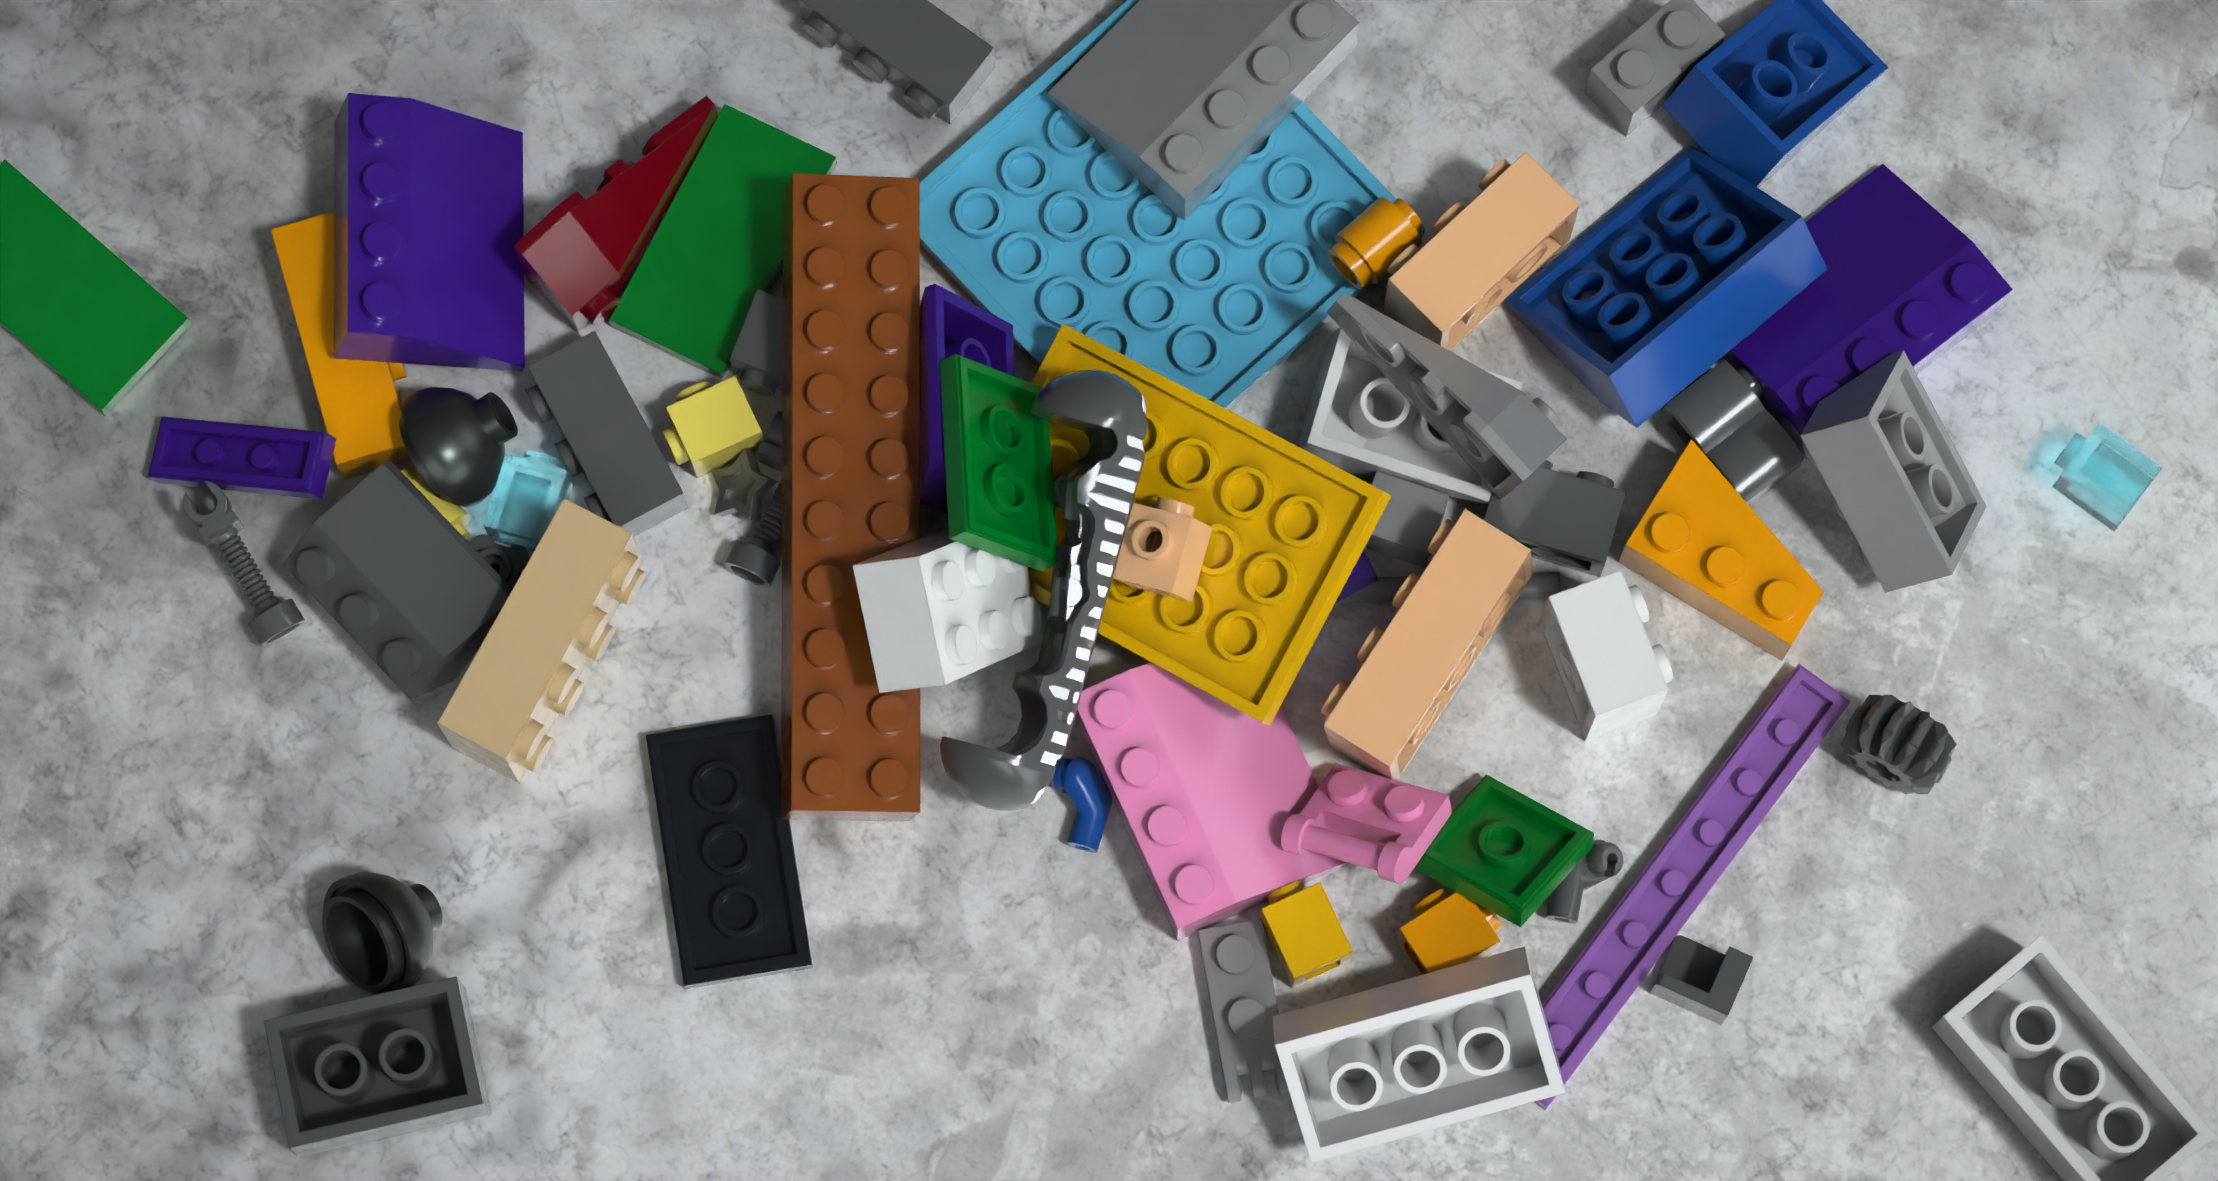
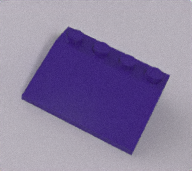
[334,93,525,372]
[1722,164,2013,459]

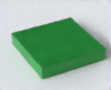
[1414,774,1594,927]

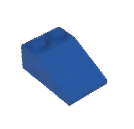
[1662,0,1888,188]

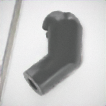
[1546,840,1623,924]

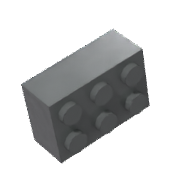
[263,976,492,1158]

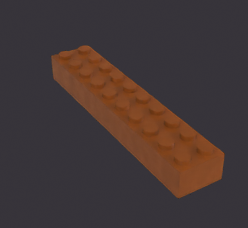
[781,173,920,821]

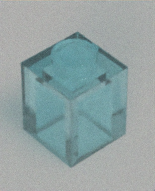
[2052,423,2162,531]
[483,451,573,552]

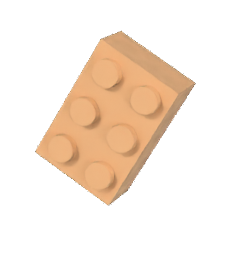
[1383,152,1580,351]

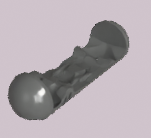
[940,369,1148,811]

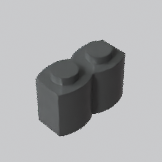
[1661,360,1805,505]

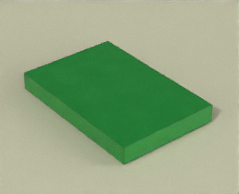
[940,354,1058,571]

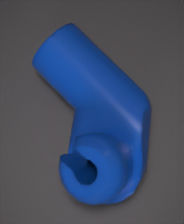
[1052,757,1112,853]

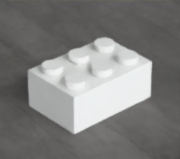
[853,527,1043,693]

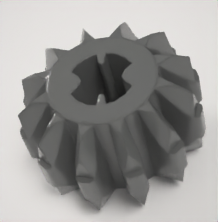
[1841,695,1957,794]

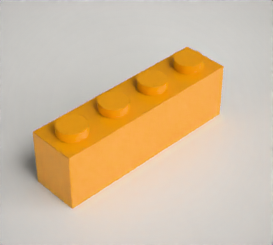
[271,211,411,480]

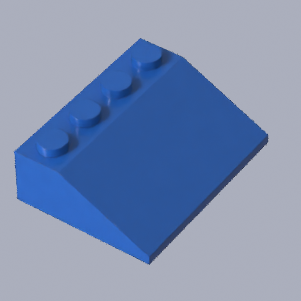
[1504,146,1827,428]

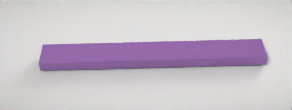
[1535,664,1851,1110]

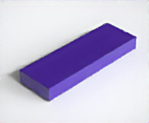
[148,417,336,500]

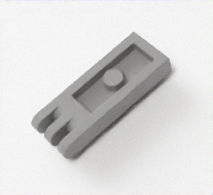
[1198,919,1289,1103]

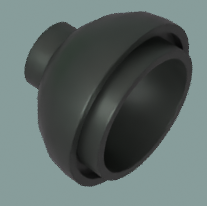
[399,387,518,508]
[322,872,443,995]

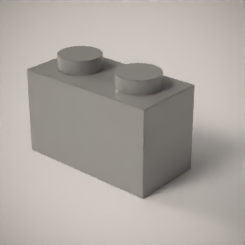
[1584,0,1726,137]

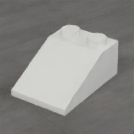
[1297,327,1523,504]

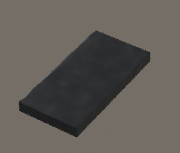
[646,714,813,989]

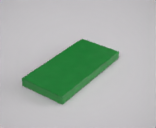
[609,104,837,380]
[0,160,191,416]

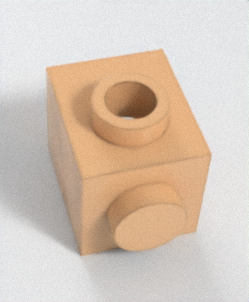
[1113,497,1212,602]

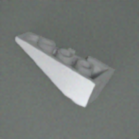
[1326,293,1567,500]

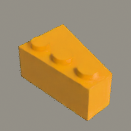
[1619,439,1824,661]

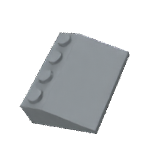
[1048,0,1359,221]

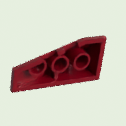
[514,96,718,333]

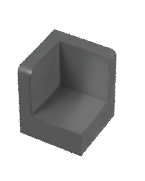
[1650,935,1753,1025]

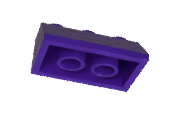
[920,284,1015,515]

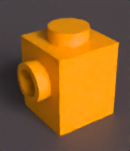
[1396,888,1502,975]

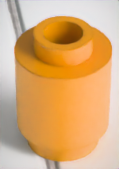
[1327,197,1423,289]

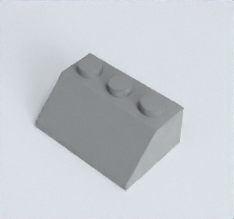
[1800,350,1987,593]

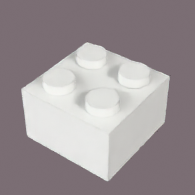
[1539,570,1673,741]

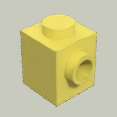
[662,376,764,478]

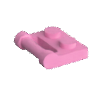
[1281,763,1452,884]

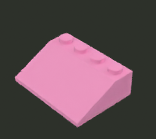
[1075,662,1351,941]

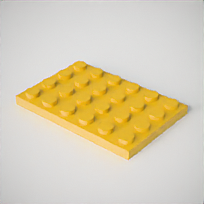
[1028,324,1392,726]

